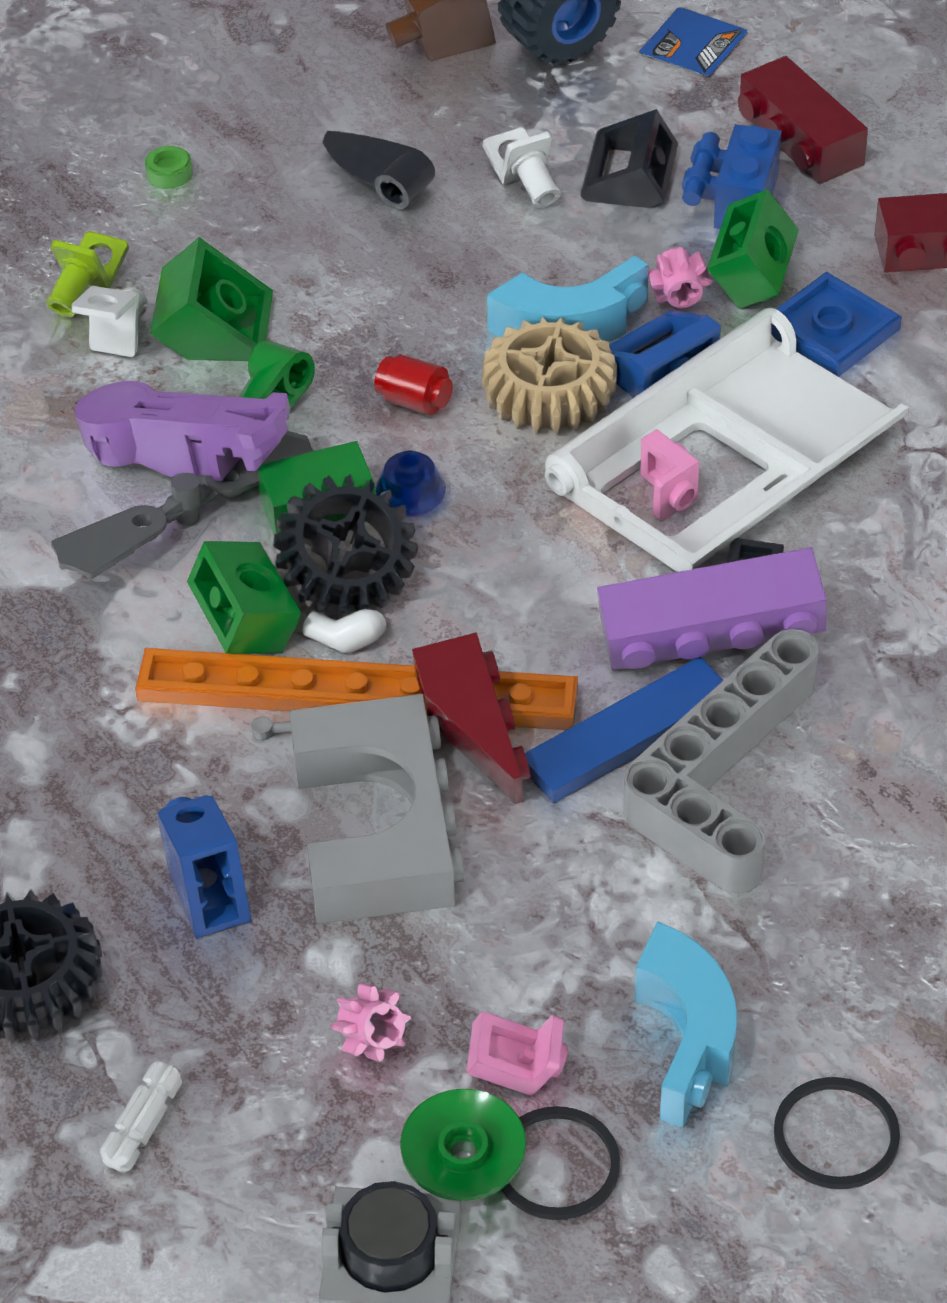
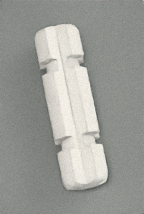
[100,1060,182,1173]

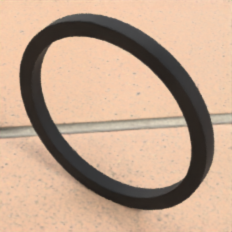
[774,1077,900,1189]
[501,1106,620,1220]

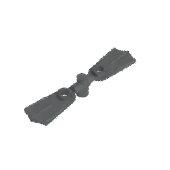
[51,431,314,580]

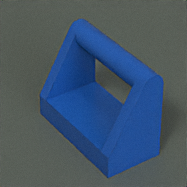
[609,310,721,398]

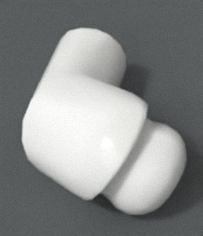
[302,609,386,653]

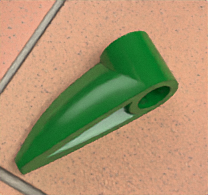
[239,340,315,409]

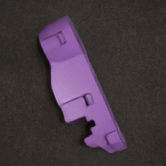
[74,381,290,481]

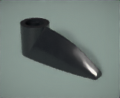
[322,131,435,210]

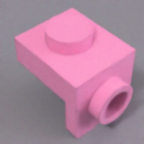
[640,429,699,521]
[466,1011,568,1096]

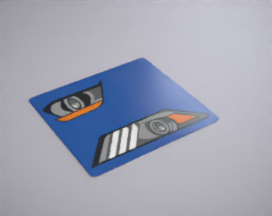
[639,7,748,76]

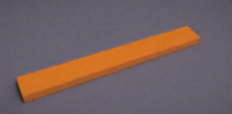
[135,648,578,730]

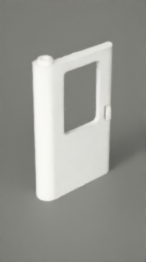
[545,308,909,572]

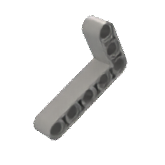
[623,629,819,894]

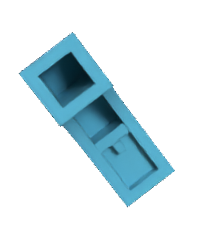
[487,256,649,342]
[635,921,737,1128]

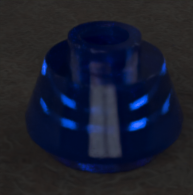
[375,450,446,518]

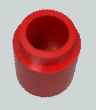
[374,354,453,415]

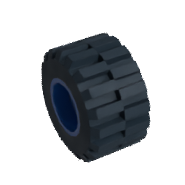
[498,0,621,66]

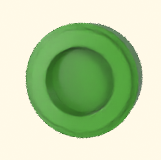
[145,146,193,189]

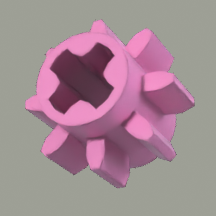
[648,247,712,309]
[331,983,411,1062]

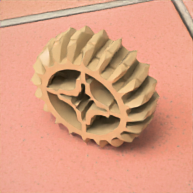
[481,317,617,435]

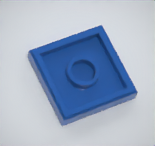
[771,271,902,377]

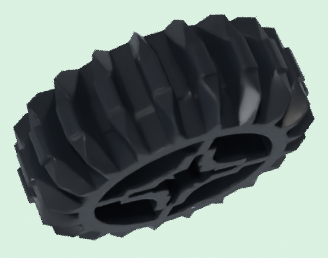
[273,474,418,618]
[0,889,103,1044]

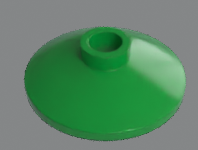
[400,1089,526,1201]

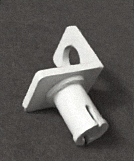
[482,128,561,208]
[72,285,147,357]

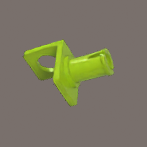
[45,231,129,318]

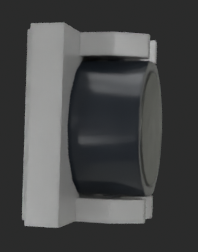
[318,1181,462,1303]

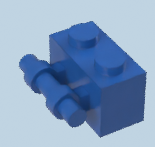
[681,124,781,229]

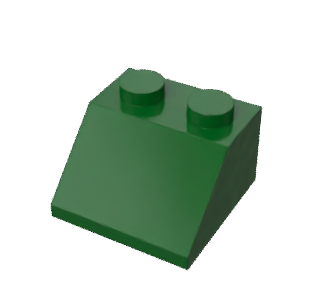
[150,237,273,361]

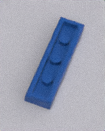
[525,657,723,803]

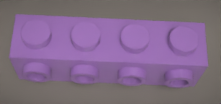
[597,547,827,671]

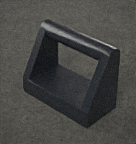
[580,109,678,208]

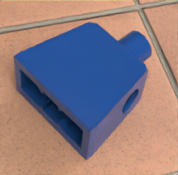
[157,795,252,939]

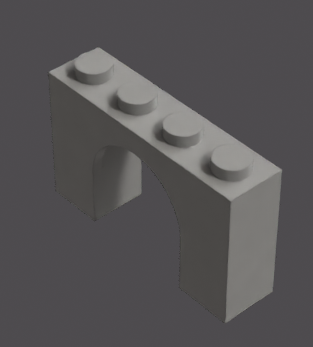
[289,694,464,924]

